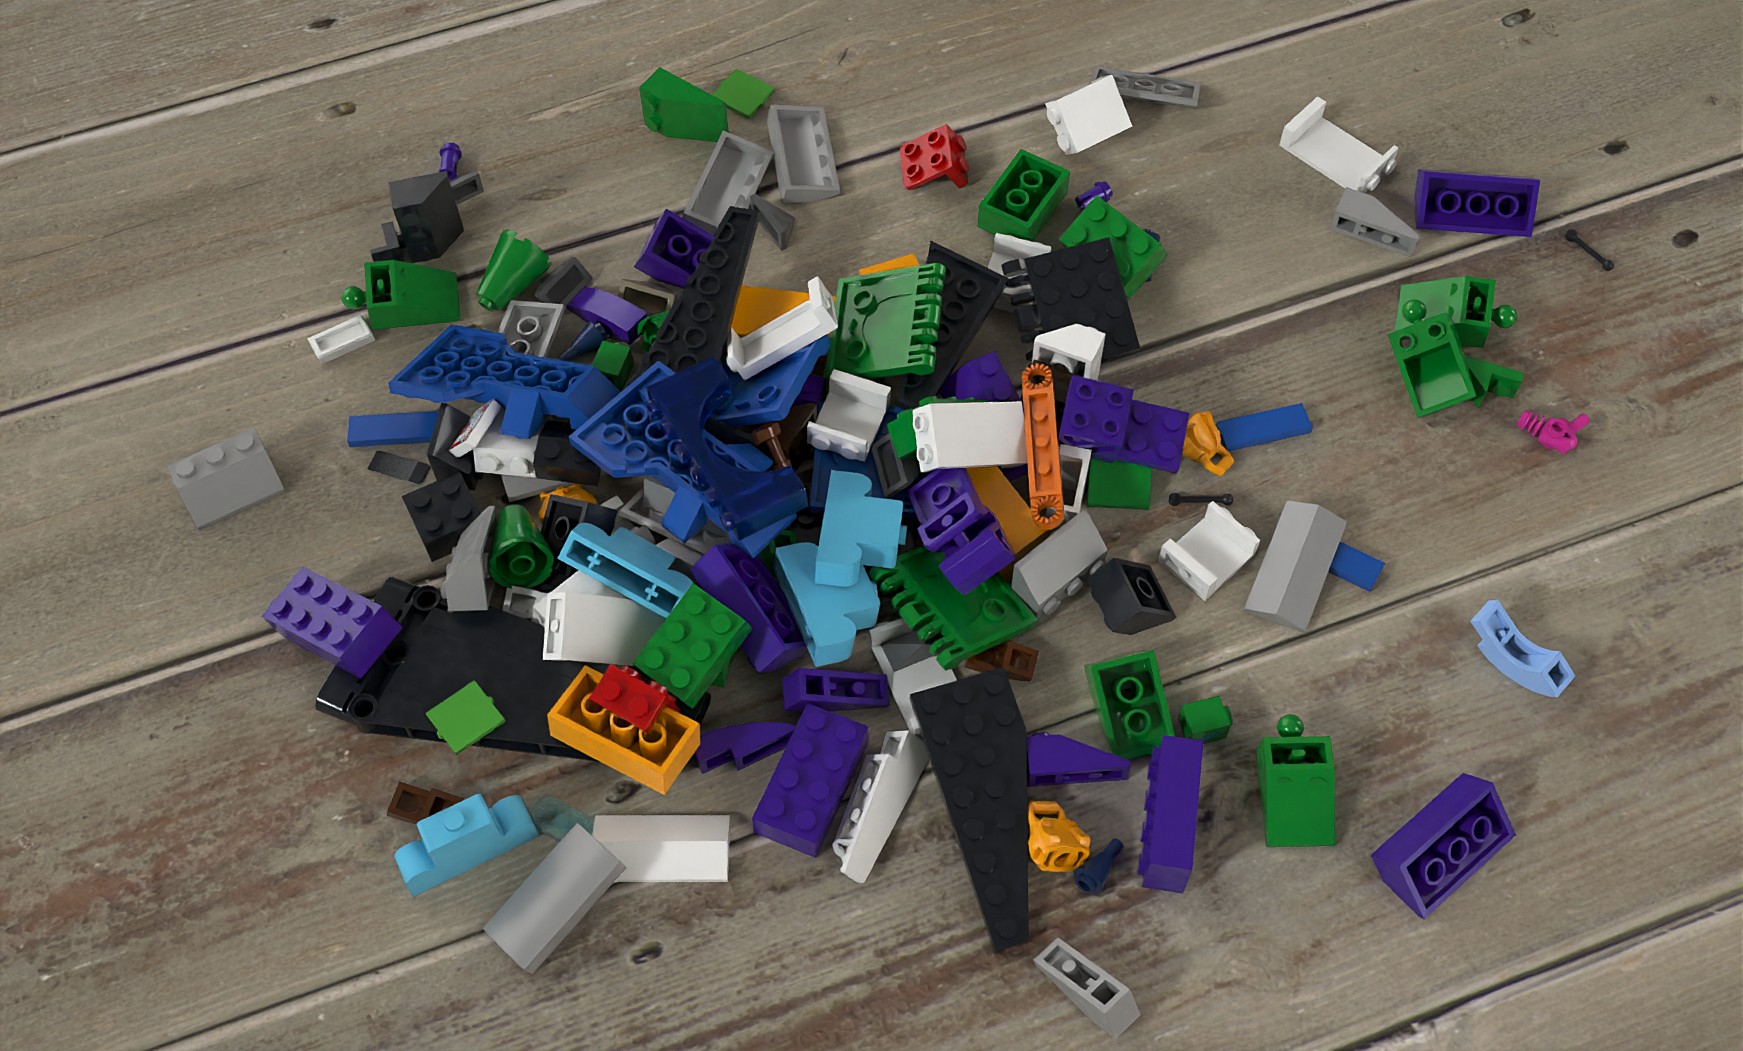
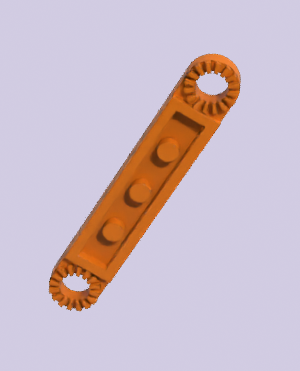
[1022,363,1065,529]

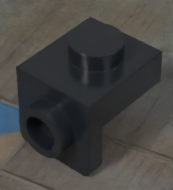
[370,221,406,262]

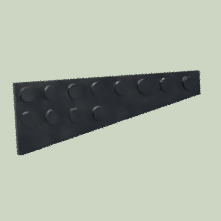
[627,206,760,424]

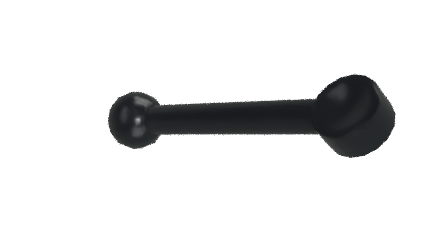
[1565,229,1614,271]
[1168,493,1234,506]

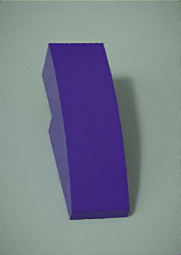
[566,287,648,345]
[692,722,795,774]

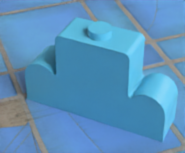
[815,470,907,587]
[557,523,693,618]
[773,542,880,667]
[394,794,539,897]

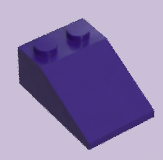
[634,209,715,289]

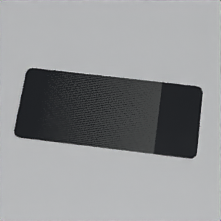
[367,451,430,484]

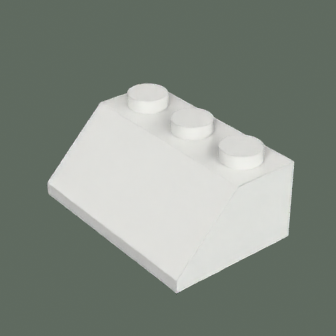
[1032,324,1105,381]

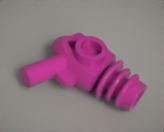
[1516,410,1590,454]

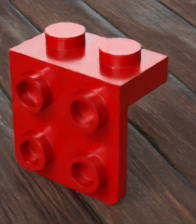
[900,124,969,190]
[589,664,681,733]

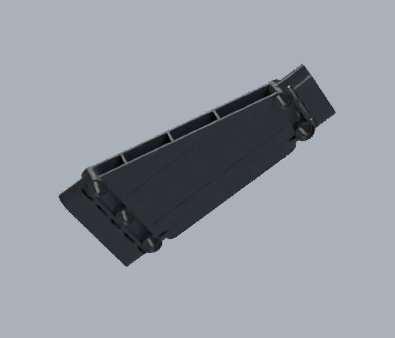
[315,576,711,762]

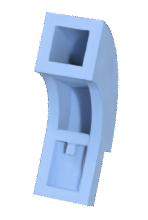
[1470,600,1576,697]

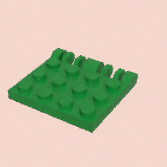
[824,263,946,383]
[868,545,1039,671]

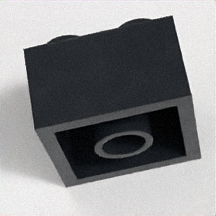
[402,471,481,562]

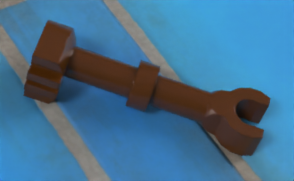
[751,422,810,512]

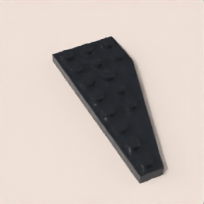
[909,667,1029,954]

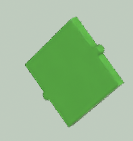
[712,69,775,119]
[425,680,506,756]

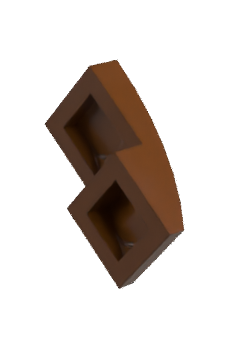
[964,640,1039,682]
[387,781,464,824]

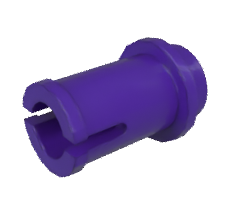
[439,142,462,180]
[1075,181,1113,212]

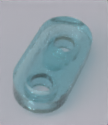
[531,797,594,842]

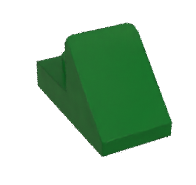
[1465,356,1524,408]

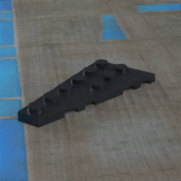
[896,241,1009,410]

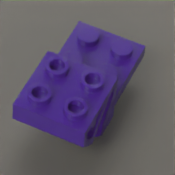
[1058,375,1189,474]
[907,468,1016,595]

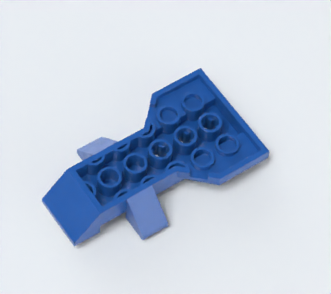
[388,324,621,439]
[569,361,797,558]

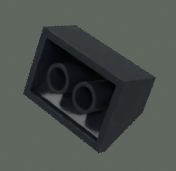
[388,171,464,263]
[534,494,618,592]

